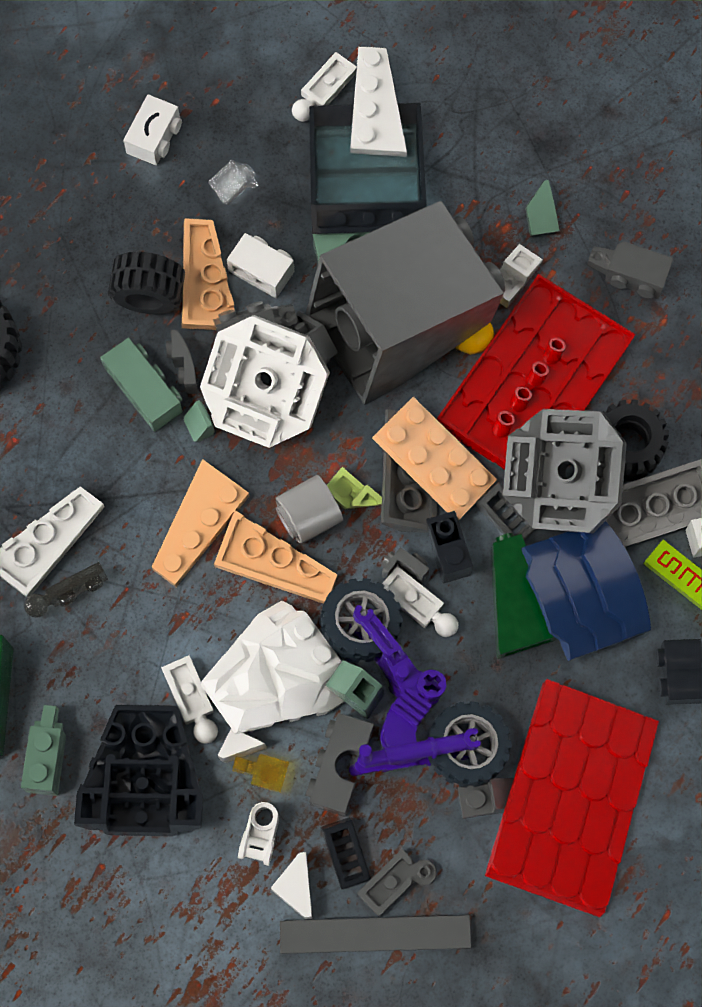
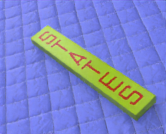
[643,540,702,610]

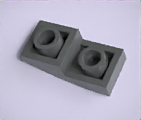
[166,330,198,394]

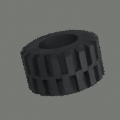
[108,252,185,314]
[603,399,669,481]

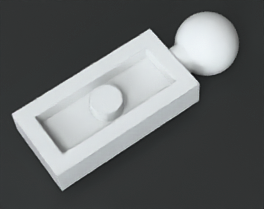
[292,52,357,122]
[382,566,458,637]
[161,655,218,744]

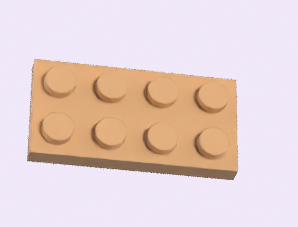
[372,397,497,520]

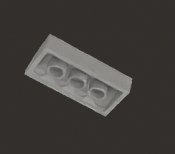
[606,459,702,547]

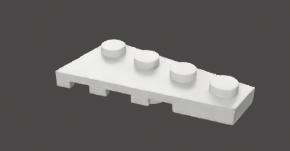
[350,47,407,157]
[0,487,105,598]

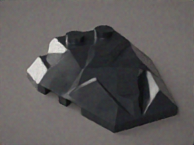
[74,705,203,836]

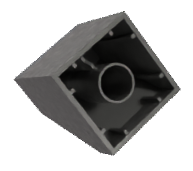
[306,201,505,405]

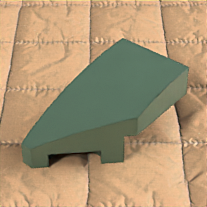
[525,180,559,236]

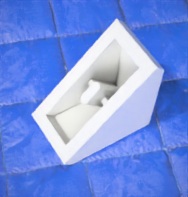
[271,852,312,920]

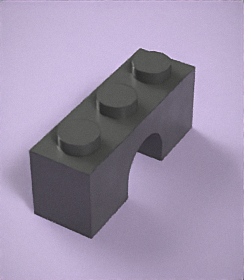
[306,713,374,817]

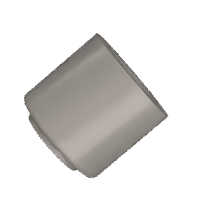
[275,474,343,544]

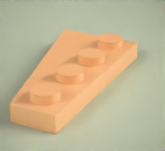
[152,459,249,587]
[214,510,337,604]

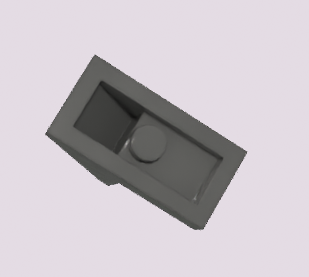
[457,778,514,819]

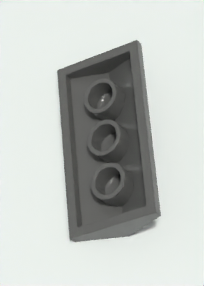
[381,409,437,533]

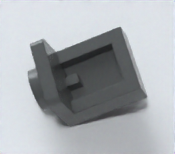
[381,547,429,585]

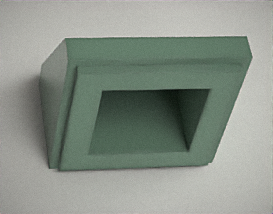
[184,400,215,442]

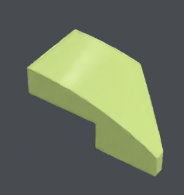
[327,467,382,509]

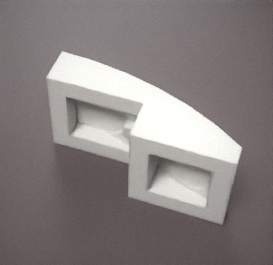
[500,244,543,308]

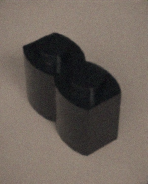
[656,639,702,705]

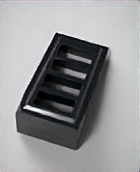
[320,818,371,890]

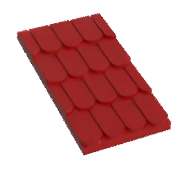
[437,274,636,470]
[485,679,659,917]

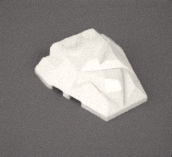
[200,601,345,734]

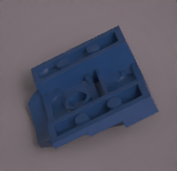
[521,521,651,661]

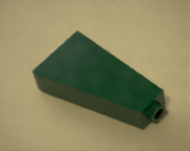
[491,533,557,659]

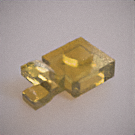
[232,754,289,793]

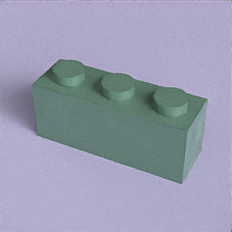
[100,337,183,432]

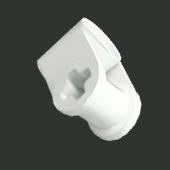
[238,802,279,866]

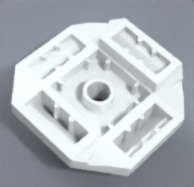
[200,315,330,448]

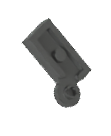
[357,849,436,917]

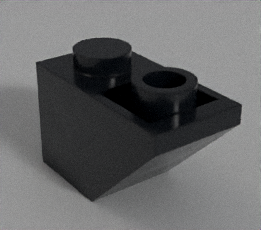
[426,511,473,584]

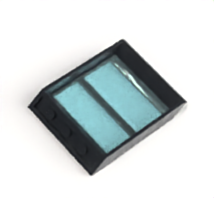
[309,103,427,234]

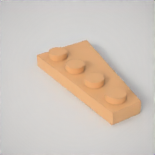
[181,218,234,330]

